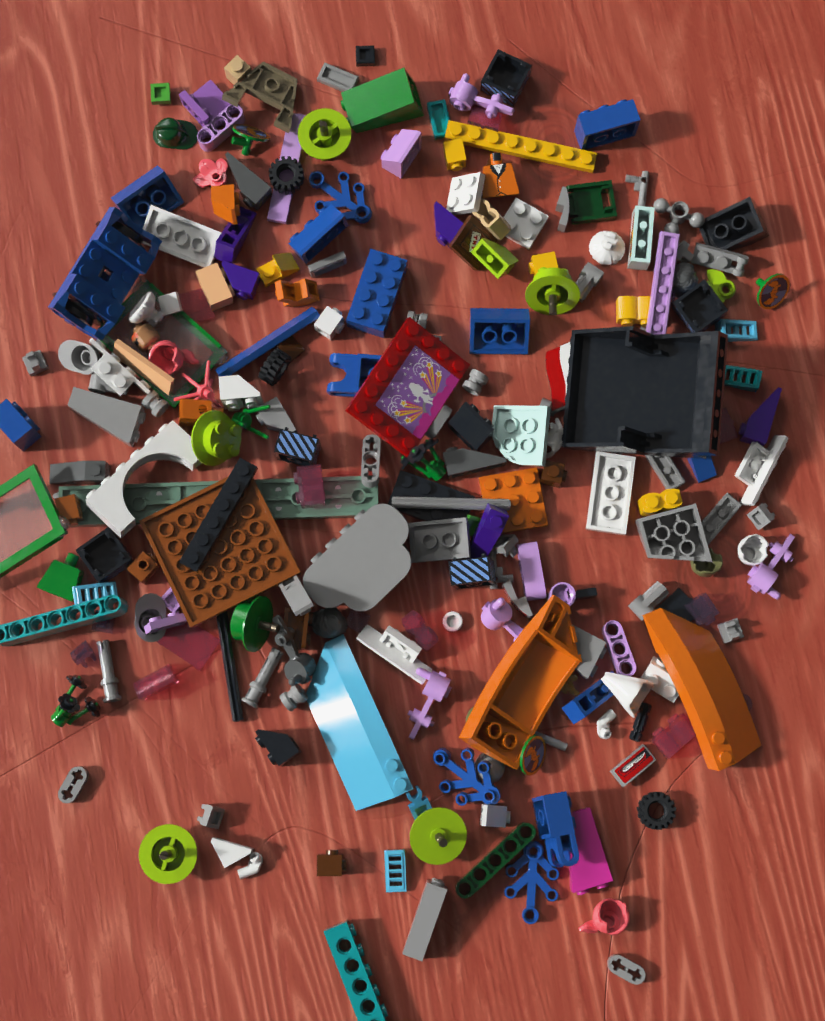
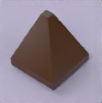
[277,336,305,363]

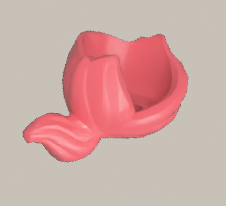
[148,340,199,375]
[578,898,630,935]

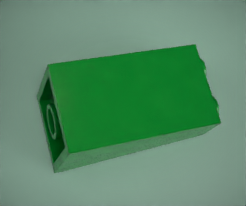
[341,68,424,133]

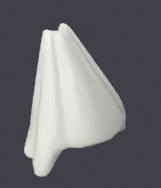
[601,672,655,718]

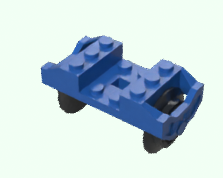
[48,207,162,340]

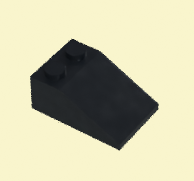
[699,197,769,251]

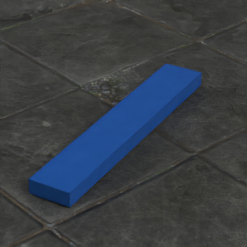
[215,307,320,377]

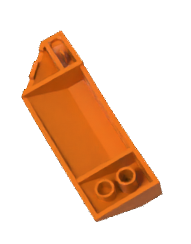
[642,608,762,771]

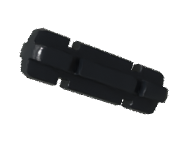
[629,702,652,742]

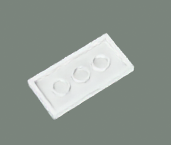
[143,205,222,267]
[586,451,636,535]

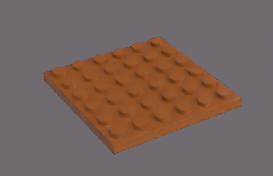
[139,476,301,629]

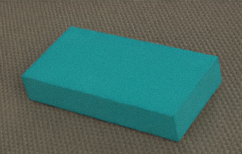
[426,99,450,140]

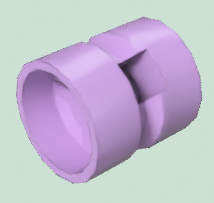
[547,582,576,606]

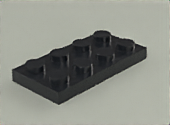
[388,470,475,521]

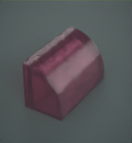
[133,664,180,701]

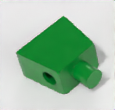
[37,552,84,602]

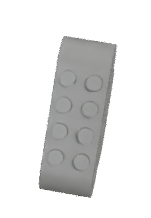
[303,504,411,611]

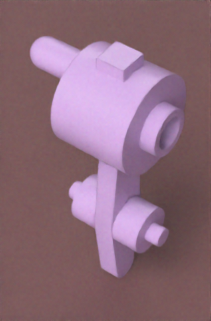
[449,73,515,119]
[747,533,795,600]
[481,598,523,641]
[407,668,452,740]

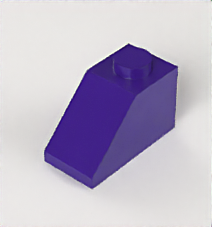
[434,201,463,246]
[221,261,261,300]

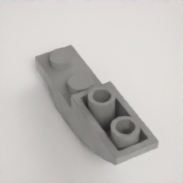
[278,575,314,616]

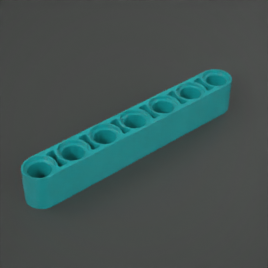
[0,595,128,647]

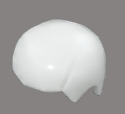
[738,534,769,566]

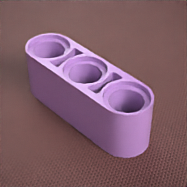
[197,104,245,152]
[516,541,546,601]
[602,620,636,676]

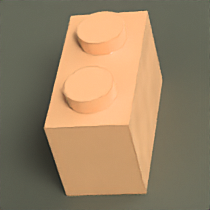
[196,263,235,311]

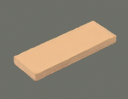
[113,339,175,395]

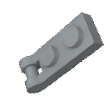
[691,243,749,277]

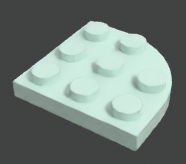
[492,405,551,467]

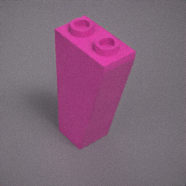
[569,807,613,895]

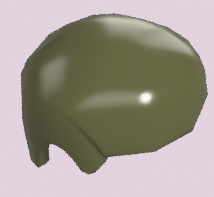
[690,548,723,578]

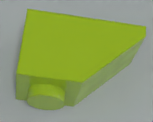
[471,238,519,279]

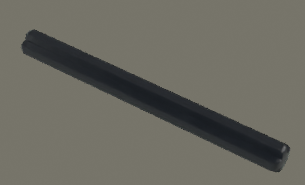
[216,611,244,722]

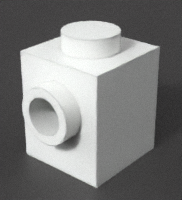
[314,306,345,340]

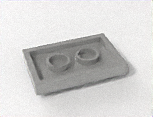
[408,517,471,563]

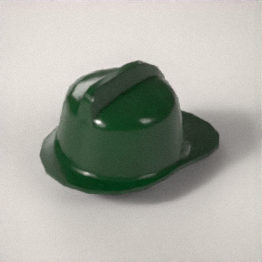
[153,118,198,150]

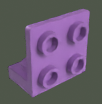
[179,80,230,127]

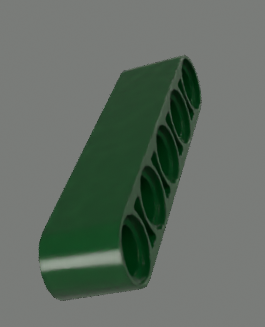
[455,822,536,899]

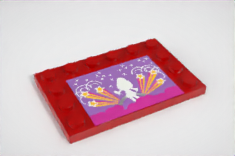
[345,317,470,457]

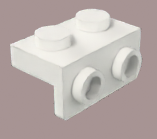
[640,656,679,703]

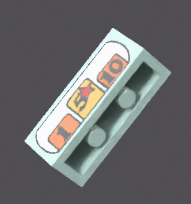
[627,205,655,271]

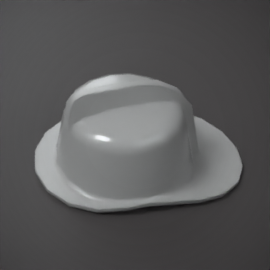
[58,340,101,375]
[134,593,166,642]

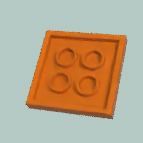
[478,467,548,534]

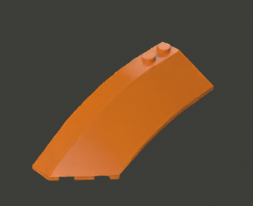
[459,595,582,770]

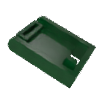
[566,180,617,225]

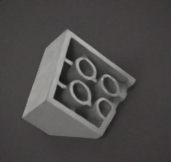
[635,503,712,562]

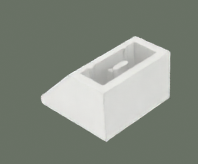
[219,375,264,411]

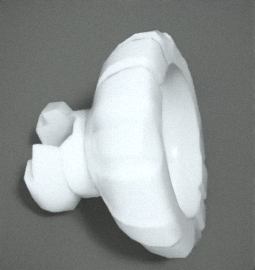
[589,231,626,265]
[128,292,164,327]

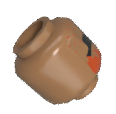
[132,323,161,353]

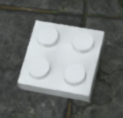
[446,172,485,216]
[503,198,549,250]

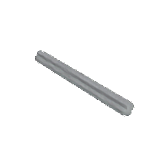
[392,497,511,511]

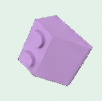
[381,129,422,178]

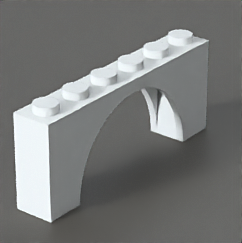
[86,420,202,538]

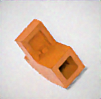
[275,278,320,307]

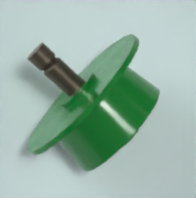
[230,596,280,652]

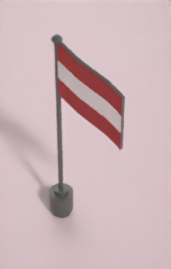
[545,342,571,417]

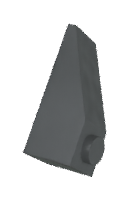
[225,152,272,211]
[443,447,507,479]
[49,461,110,485]

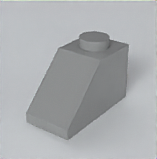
[256,397,297,433]

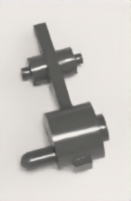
[273,615,316,686]

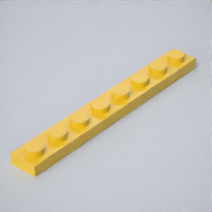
[444,120,597,173]

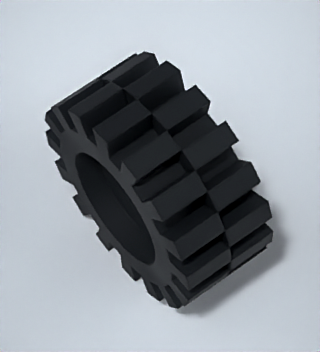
[269,156,304,195]
[258,348,291,386]
[637,792,676,830]

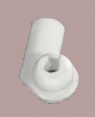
[597,709,617,739]
[237,852,263,879]

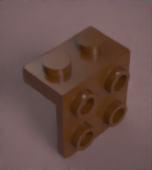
[281,607,313,650]

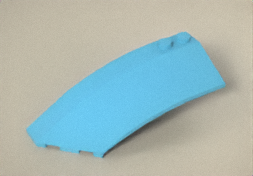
[306,634,413,811]

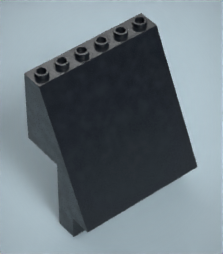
[562,326,728,459]

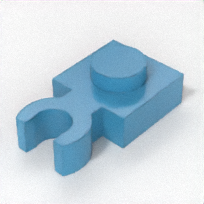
[405,786,432,820]

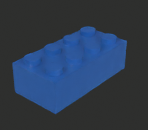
[346,249,408,338]

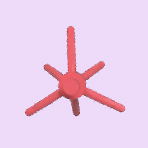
[174,360,222,408]

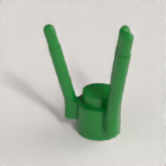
[231,405,271,439]

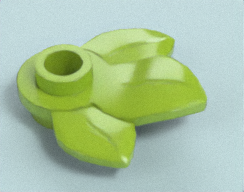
[706,269,736,303]

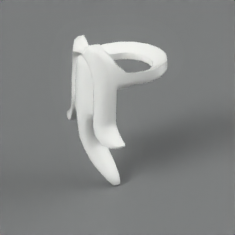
[546,418,563,459]

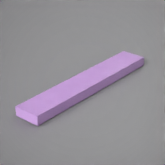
[267,113,306,224]
[646,231,680,335]

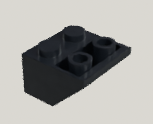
[448,402,494,452]
[255,729,302,766]

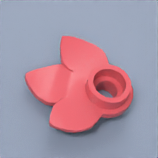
[193,158,228,188]

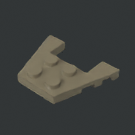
[222,62,297,133]

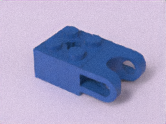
[326,353,382,398]
[532,791,579,867]

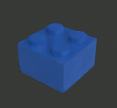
[0,399,42,452]

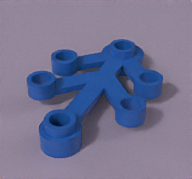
[309,171,372,224]
[433,748,501,806]
[504,841,559,924]

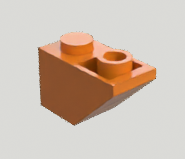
[211,184,241,224]

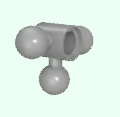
[653,198,705,234]

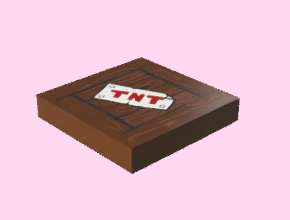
[448,215,498,270]

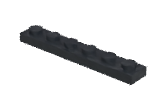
[179,458,258,573]

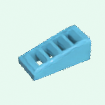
[715,319,758,342]
[72,581,118,605]
[384,849,407,892]

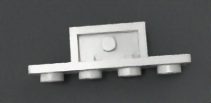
[89,338,151,396]
[734,435,789,506]
[356,624,432,685]

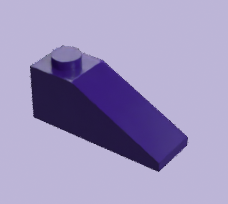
[214,206,257,264]
[738,387,782,446]
[467,503,509,559]

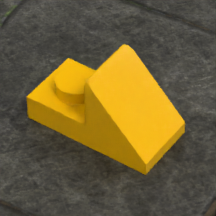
[256,252,300,287]

